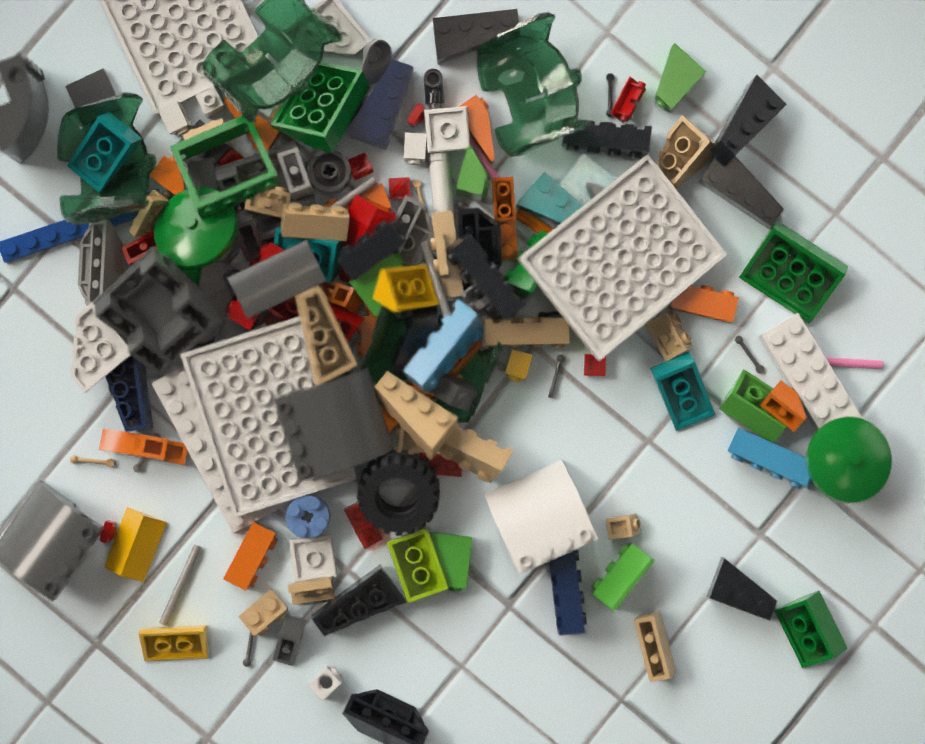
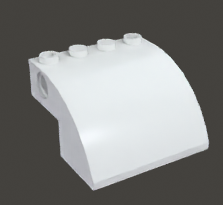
[484,460,598,574]

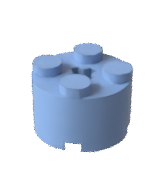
[286,495,331,538]

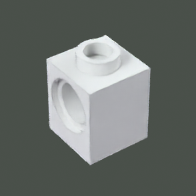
[195,86,226,118]
[158,101,193,137]
[404,132,427,165]
[308,666,342,701]

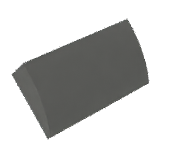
[228,240,326,318]

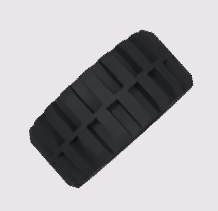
[357,450,440,536]

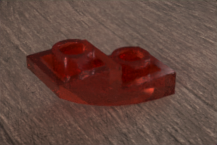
[420,452,462,477]
[343,501,383,549]

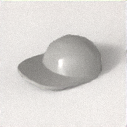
[361,39,392,84]

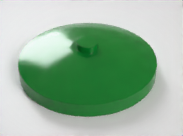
[154,187,238,269]
[806,417,892,503]

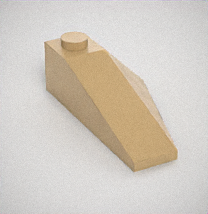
[656,115,715,190]

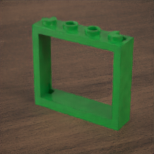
[169,113,281,219]

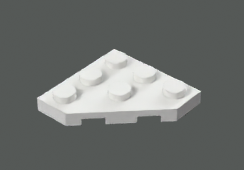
[282,0,371,56]
[70,302,131,393]

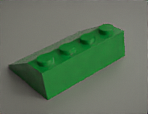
[270,59,370,153]
[739,220,848,324]

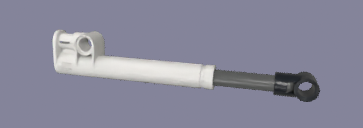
[420,68,462,302]

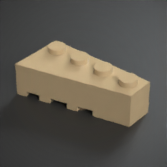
[295,287,357,385]
[438,423,513,483]

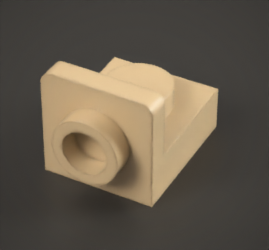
[606,513,641,540]

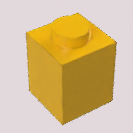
[505,349,533,383]

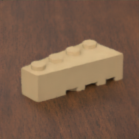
[483,317,570,348]
[375,371,457,460]

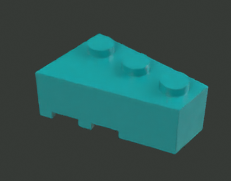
[515,172,583,225]

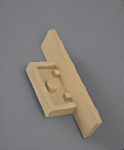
[430,211,463,298]

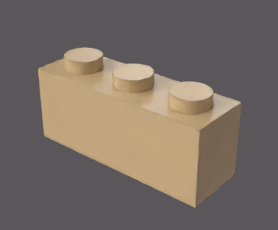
[280,203,350,241]
[634,611,676,682]

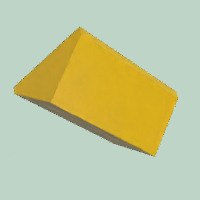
[373,264,440,312]
[104,507,167,582]
[139,625,208,661]

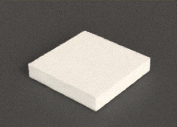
[424,106,471,153]
[289,534,337,583]

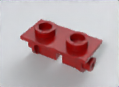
[610,76,646,123]

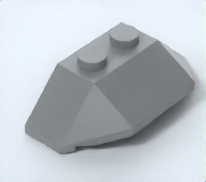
[393,195,434,267]
[78,220,123,306]

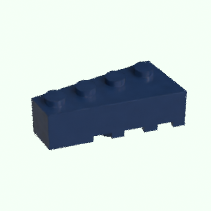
[345,59,414,150]
[105,356,153,432]
[549,548,587,635]

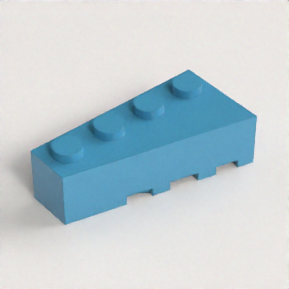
[728,428,812,490]

